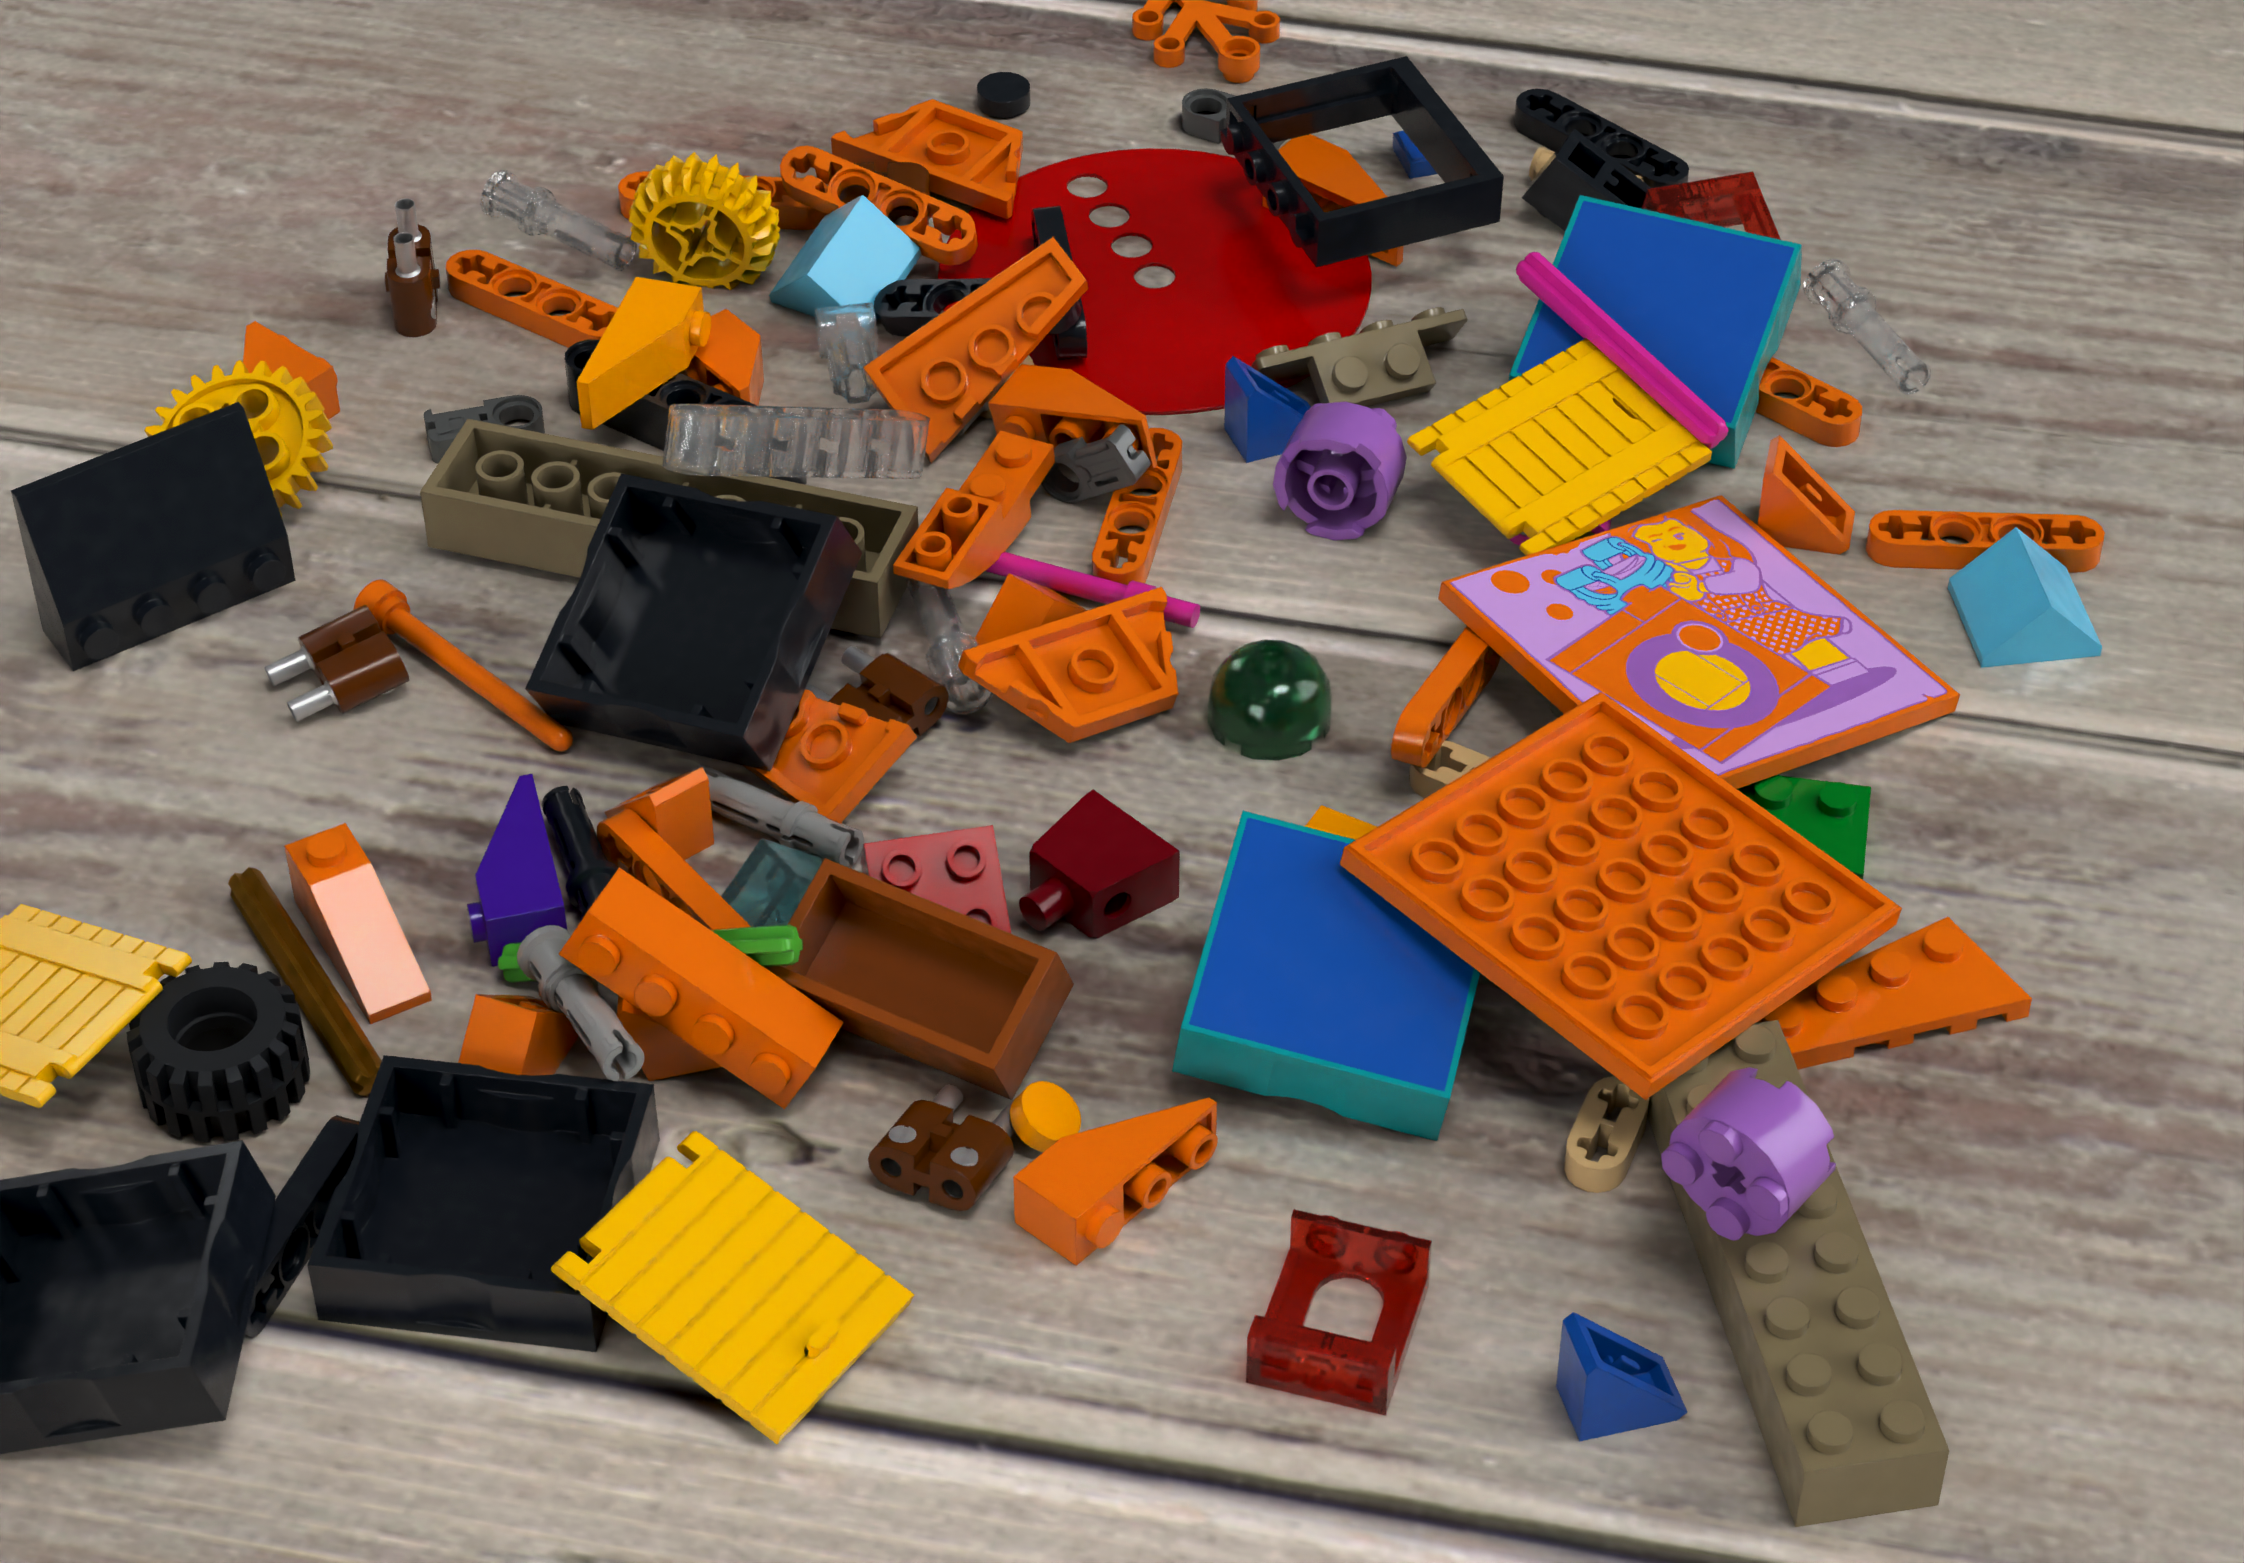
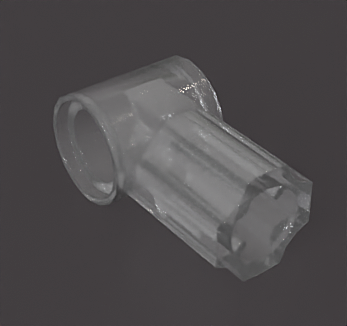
[815,302,878,404]

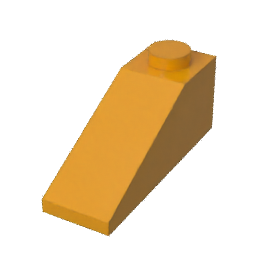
[576,277,711,430]

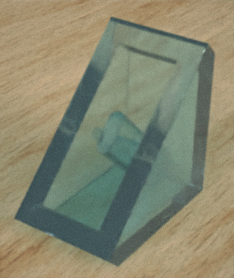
[721,838,823,927]

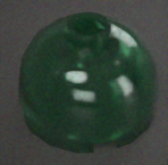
[1208,639,1332,761]

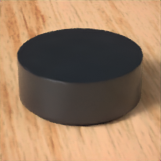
[977,72,1030,119]

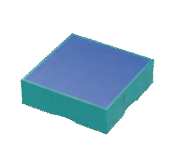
[1509,195,1802,469]
[1172,811,1480,1141]

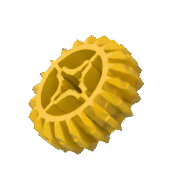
[629,152,781,290]

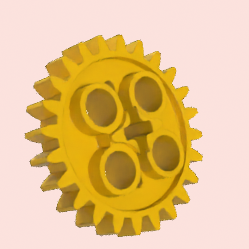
[144,360,333,517]

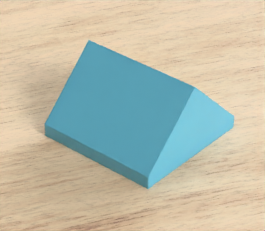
[769,195,922,335]
[1948,527,2102,668]

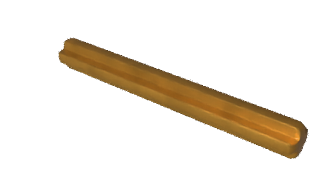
[228,867,382,1096]

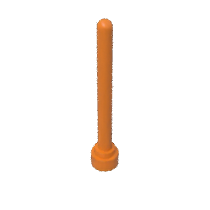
[353,579,573,752]

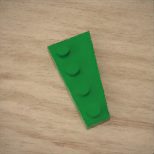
[1737,775,1871,879]

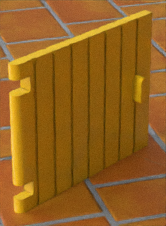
[1407,338,1712,556]
[0,904,192,1108]
[551,1131,915,1444]

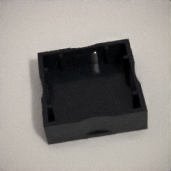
[525,473,862,771]
[307,1055,660,1352]
[0,1140,276,1454]

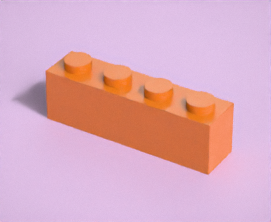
[559,867,844,1109]

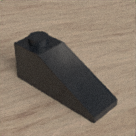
[1522,129,1693,231]

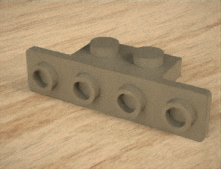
[1251,307,1468,407]

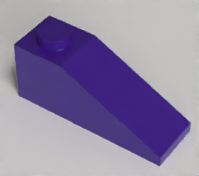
[467,774,567,967]

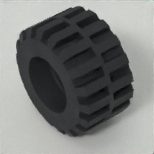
[126,962,310,1142]

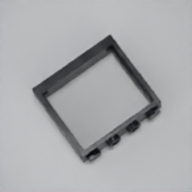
[1220,56,1504,267]

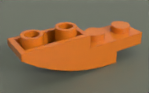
[893,430,1055,589]

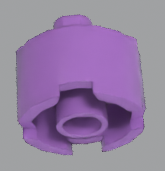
[1273,401,1407,540]
[1661,1067,1836,1241]

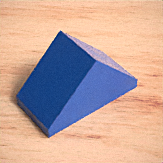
[1224,356,1311,463]
[1556,1312,1687,1442]

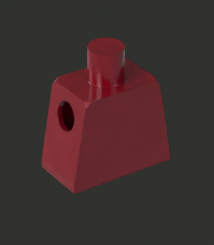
[1019,789,1180,938]

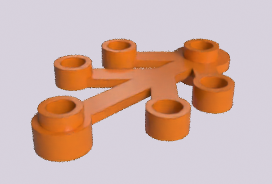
[1132,0,1280,83]

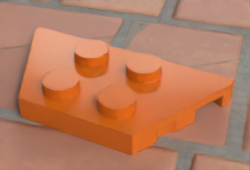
[831,99,1023,219]
[958,587,1179,743]

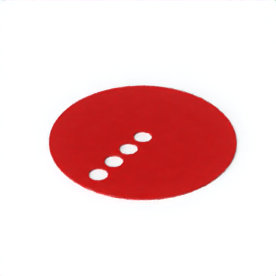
[938,148,1372,415]

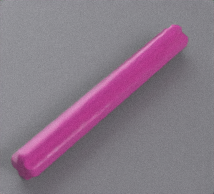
[1516,252,1729,449]

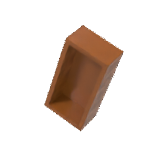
[765,858,1074,1100]

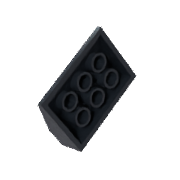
[11,402,296,671]

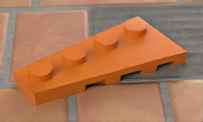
[863,237,1088,463]
[743,689,917,824]
[1757,917,2032,1069]

